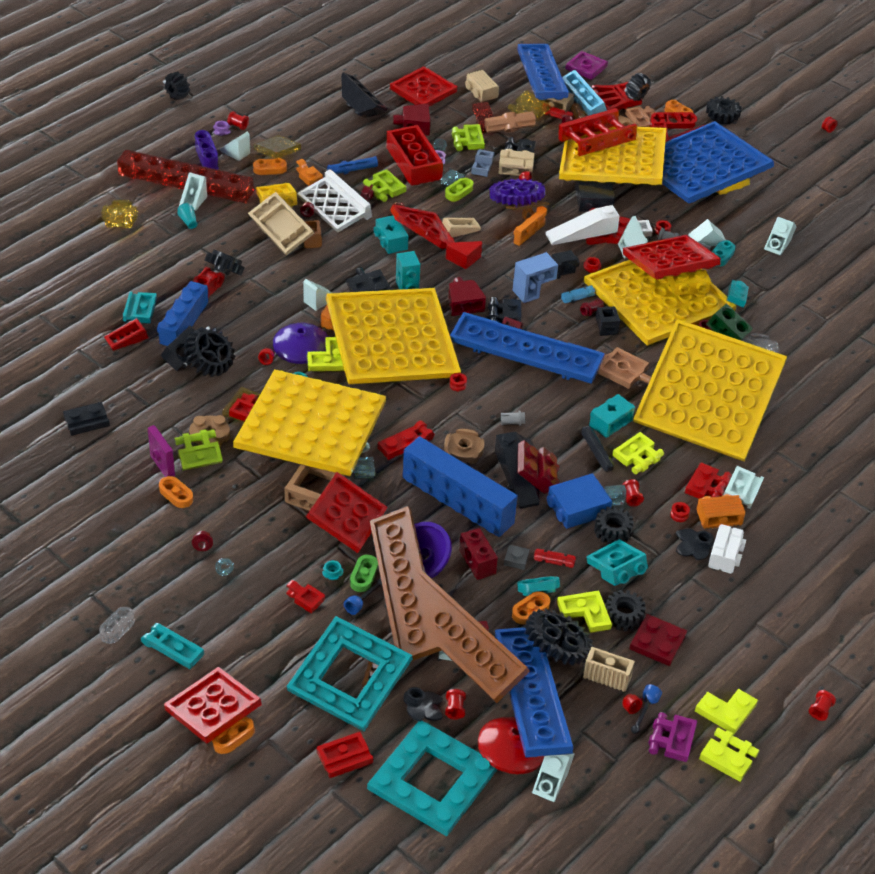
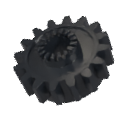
[706,96,742,124]
[204,249,245,276]

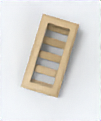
[442,218,481,238]

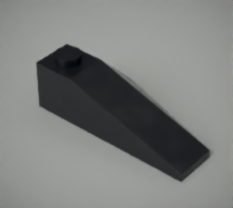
[495,432,539,509]

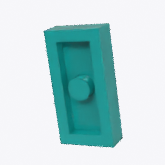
[727,280,749,307]

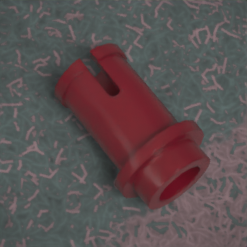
[580,298,604,316]

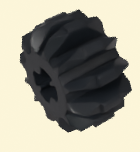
[163,71,191,101]
[624,73,651,101]

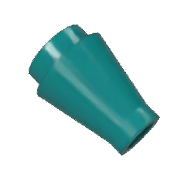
[177,203,198,229]

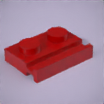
[317,732,373,779]

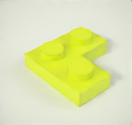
[307,337,345,371]
[557,591,612,633]
[695,689,758,734]

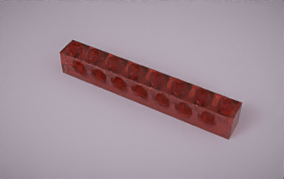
[117,149,254,204]

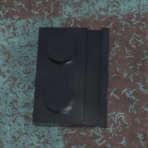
[63,402,110,436]

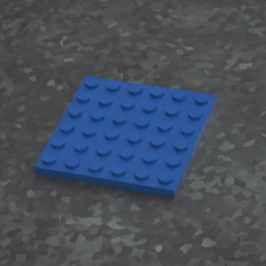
[662,121,774,204]

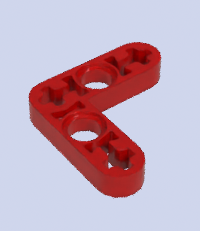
[649,112,697,142]

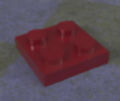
[629,614,688,666]

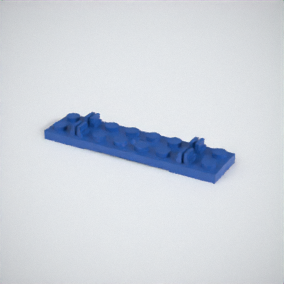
[517,44,569,100]
[450,312,605,384]
[495,628,573,757]

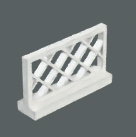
[297,170,372,232]

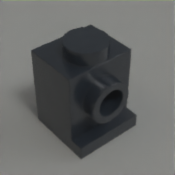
[551,250,580,279]
[596,306,620,336]

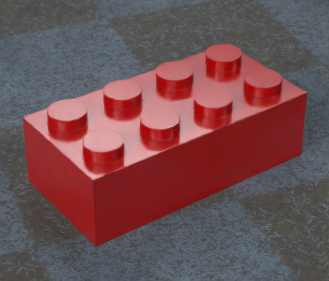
[386,125,443,186]

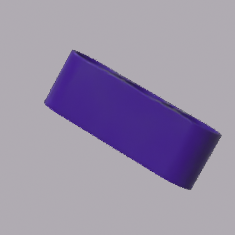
[195,130,218,172]

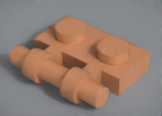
[625,106,658,127]

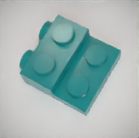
[586,539,648,586]

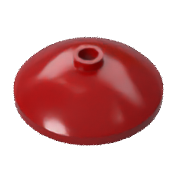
[478,717,545,774]

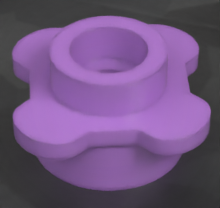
[213,121,230,136]

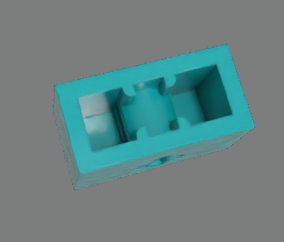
[374,215,409,254]
[396,251,420,290]
[589,394,635,438]

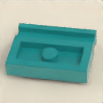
[123,291,157,323]

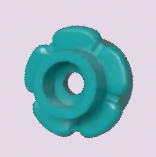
[322,560,343,580]

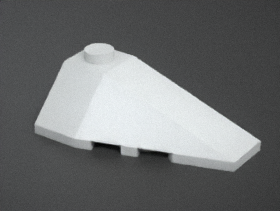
[546,205,619,245]

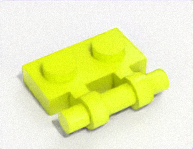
[612,432,664,474]
[699,728,760,782]

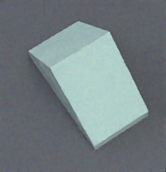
[220,131,250,161]
[179,172,207,211]
[688,219,726,246]
[304,279,332,311]

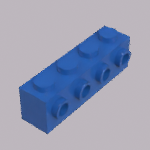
[157,281,208,346]

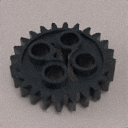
[524,608,594,666]

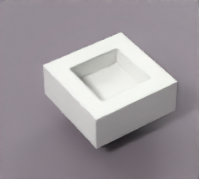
[638,220,652,237]

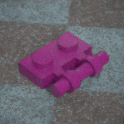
[648,712,697,762]

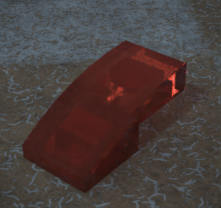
[472,102,494,133]

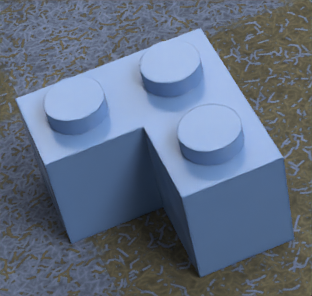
[513,252,558,303]

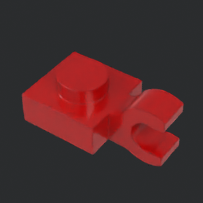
[286,580,325,614]

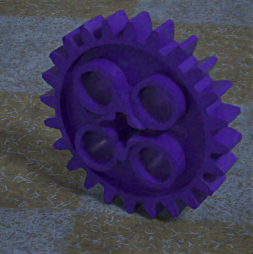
[489,178,545,206]

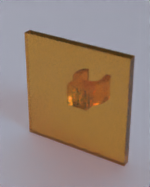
[506,201,549,220]

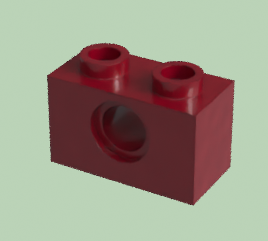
[459,528,498,580]

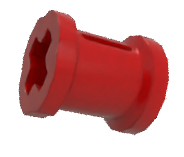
[227,111,249,130]
[621,479,644,507]
[445,689,466,720]
[808,690,836,721]

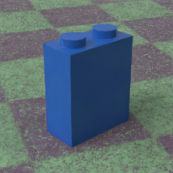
[547,473,612,529]

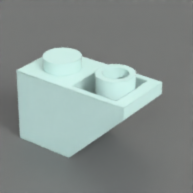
[618,216,648,259]
[764,217,797,256]
[532,753,575,802]

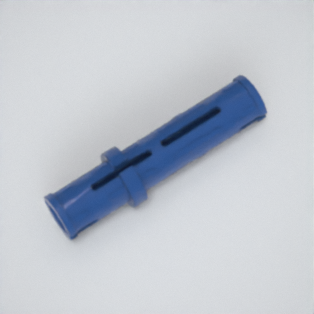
[327,156,378,175]

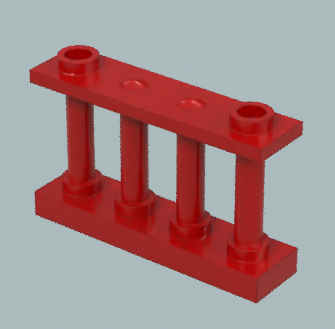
[559,108,637,157]

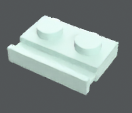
[724,466,764,509]

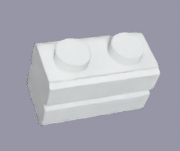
[708,524,746,574]

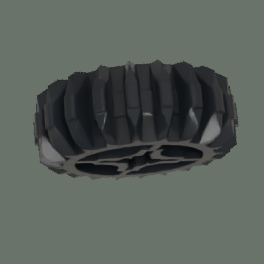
[184,326,236,378]

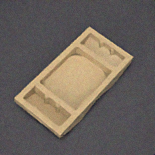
[248,192,314,255]

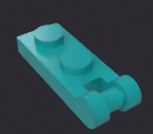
[141,623,204,669]

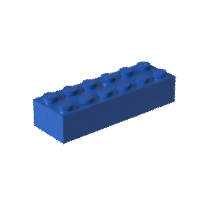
[403,436,518,537]

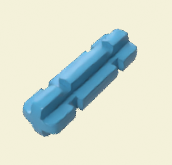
[561,285,596,303]

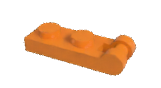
[513,206,547,246]

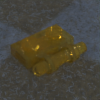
[508,90,550,118]

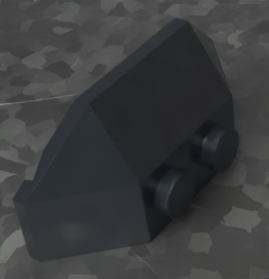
[341,72,388,117]

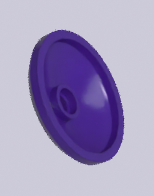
[273,322,328,364]
[414,522,452,579]

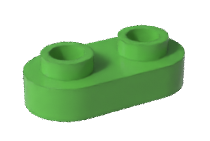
[350,555,378,592]

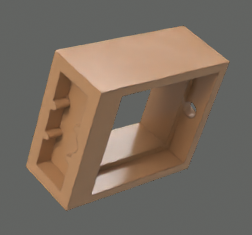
[285,464,344,511]

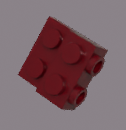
[518,440,560,494]

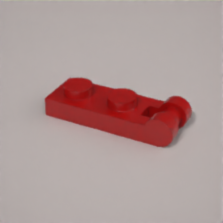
[377,420,435,460]

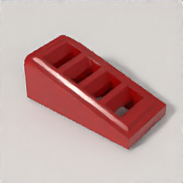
[104,318,149,351]

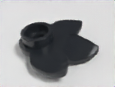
[676,529,714,560]
[403,687,443,722]

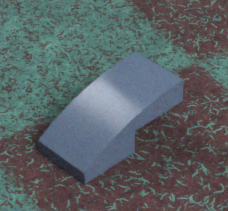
[471,149,495,177]

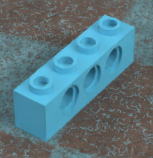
[562,70,607,116]

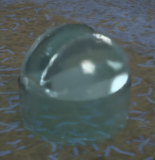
[433,139,447,152]
[215,558,234,576]

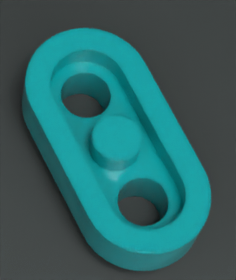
[712,240,735,266]
[517,576,560,596]

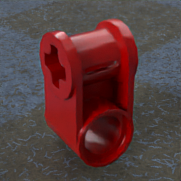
[194,267,225,298]

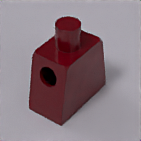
[393,104,430,136]
[448,277,486,316]

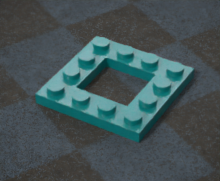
[286,616,413,731]
[367,721,498,836]

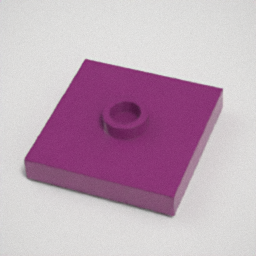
[565,51,608,80]
[148,425,175,477]

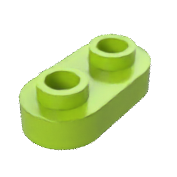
[445,178,474,202]

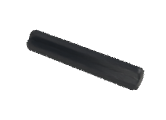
[581,426,614,472]

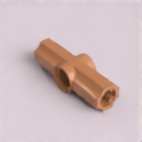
[484,111,535,133]

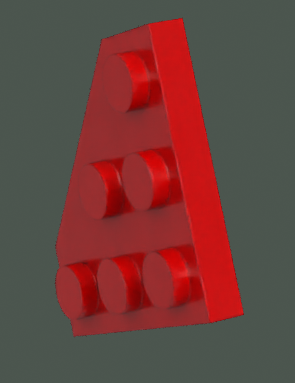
[390,205,455,249]

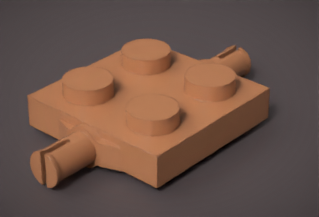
[596,347,651,389]

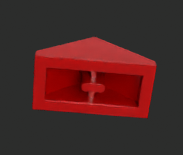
[446,241,482,269]

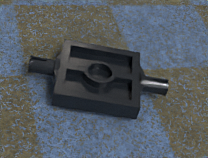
[346,267,392,292]

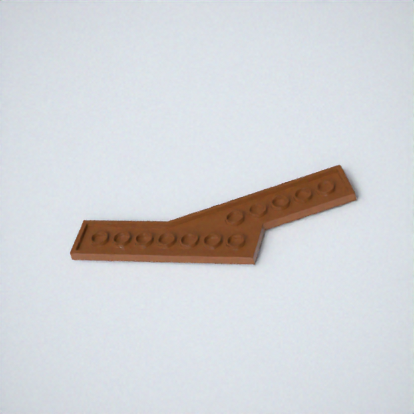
[370,506,530,703]

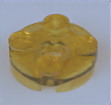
[102,200,138,228]

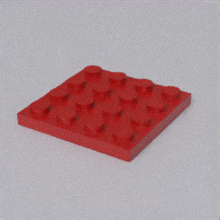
[623,235,720,279]

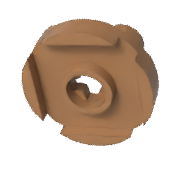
[189,415,230,447]
[444,429,485,464]

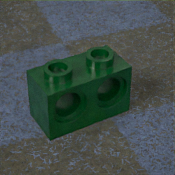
[706,303,753,341]

